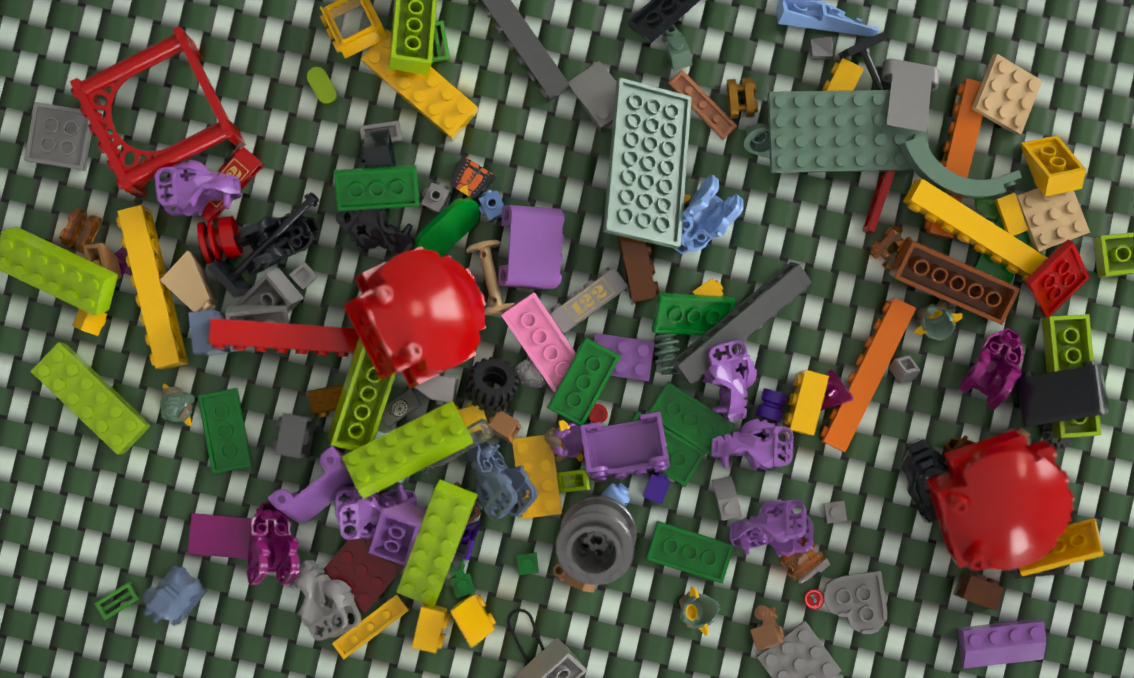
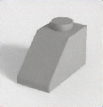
[711,476,742,521]

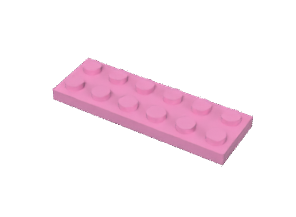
[501,292,576,393]

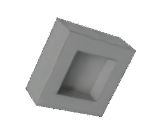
[289,262,318,290]
[823,500,847,524]

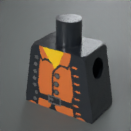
[450,155,496,202]

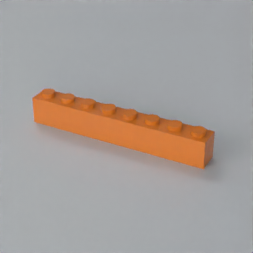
[924,78,983,240]
[820,297,916,452]

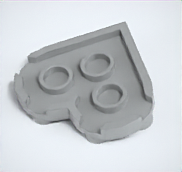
[823,570,887,634]

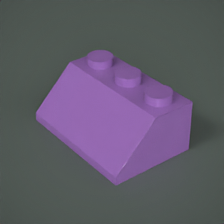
[369,502,427,566]

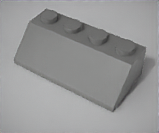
[513,638,588,678]

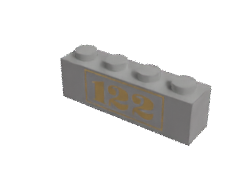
[550,268,628,335]

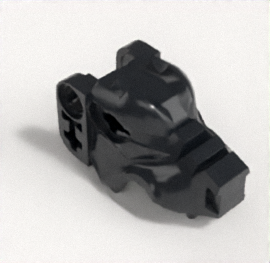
[336,208,416,254]
[234,213,319,275]
[902,439,949,523]

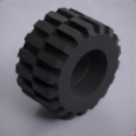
[466,357,519,413]

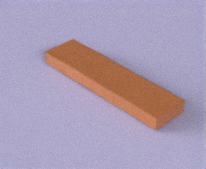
[667,70,737,140]

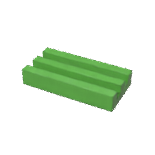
[432,21,451,64]
[94,581,141,621]

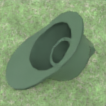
[744,123,770,159]

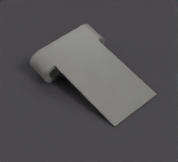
[881,59,940,133]

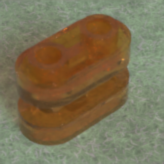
[59,208,102,254]
[870,225,913,270]
[779,537,826,581]

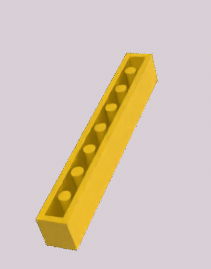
[903,179,1048,281]

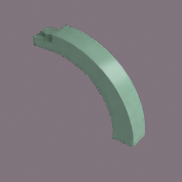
[899,136,1022,199]

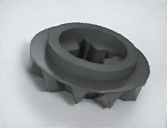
[1042,423,1074,450]

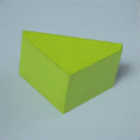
[557,469,590,493]

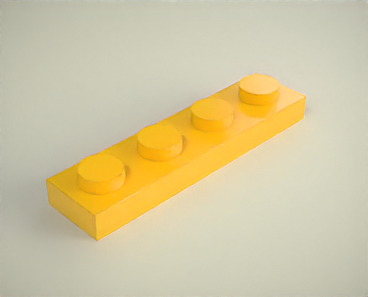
[332,594,409,659]

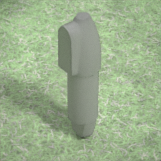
[798,558,830,584]

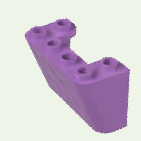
[498,205,565,290]
[580,412,670,483]

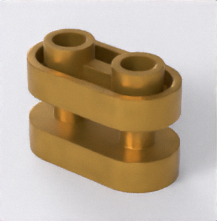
[726,77,758,119]

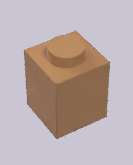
[488,411,521,443]

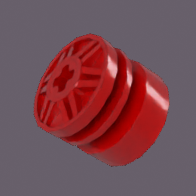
[197,215,243,264]

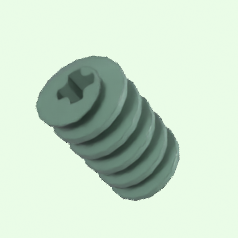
[654,334,680,375]

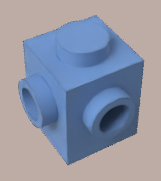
[479,190,504,222]

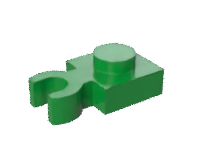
[450,560,476,598]

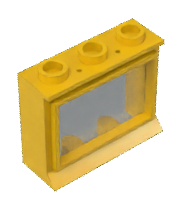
[320,0,388,59]

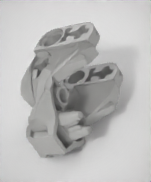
[290,560,361,641]

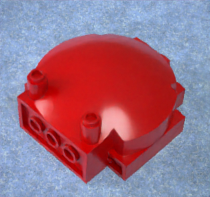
[343,246,487,389]
[926,430,1074,571]

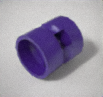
[756,388,789,423]

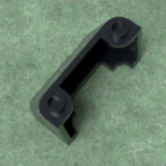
[1017,361,1110,427]

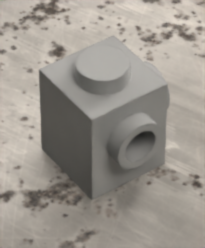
[421,182,451,214]

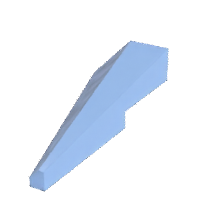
[776,0,878,37]

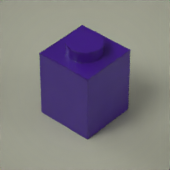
[642,472,670,504]

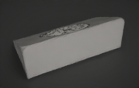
[382,389,422,428]

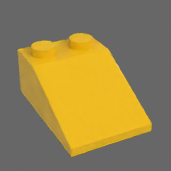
[1021,135,1086,196]
[450,593,496,647]

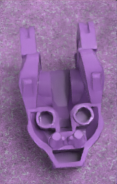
[155,160,242,217]
[702,340,757,422]
[710,418,793,470]
[334,483,417,540]
[730,499,813,557]

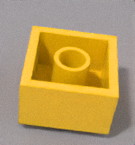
[412,604,451,653]

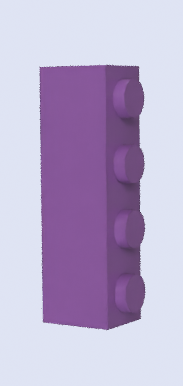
[957,619,1047,669]

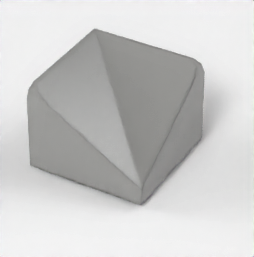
[810,37,833,60]
[889,355,920,383]

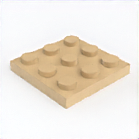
[971,54,1042,135]
[1016,188,1090,252]

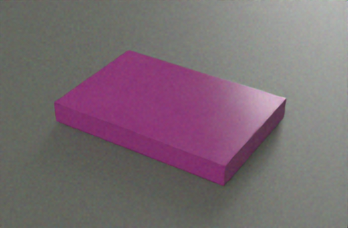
[188,513,252,559]

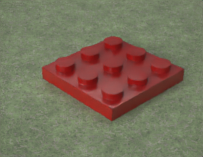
[1025,239,1090,318]

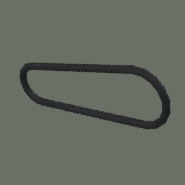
[507,609,544,664]

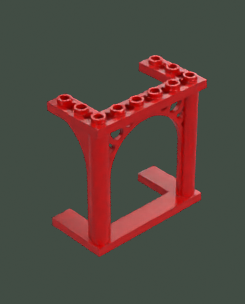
[70,26,246,199]

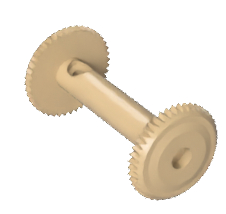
[467,240,515,315]

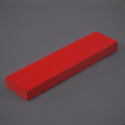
[862,170,896,234]

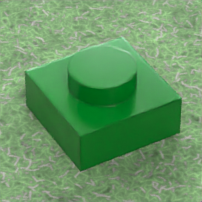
[517,552,539,575]

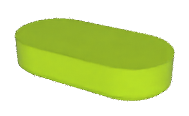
[307,67,337,105]

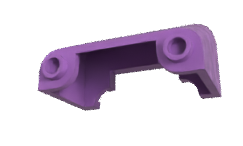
[268,446,354,523]

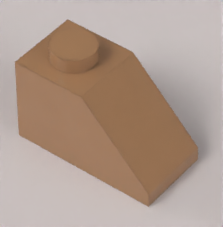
[83,243,122,279]

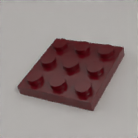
[323,538,405,613]

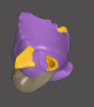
[544,420,584,462]

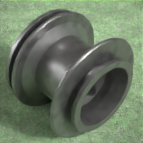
[556,495,637,585]

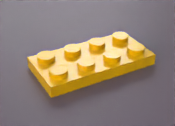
[512,435,562,519]
[1019,518,1104,576]

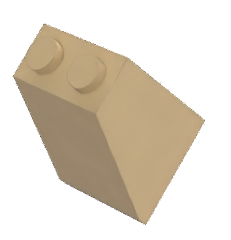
[160,250,218,312]

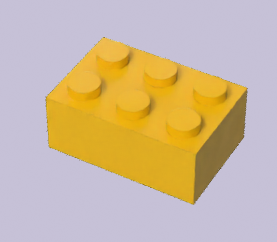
[783,370,829,435]

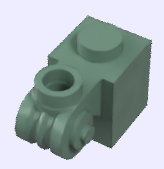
[662,25,692,71]

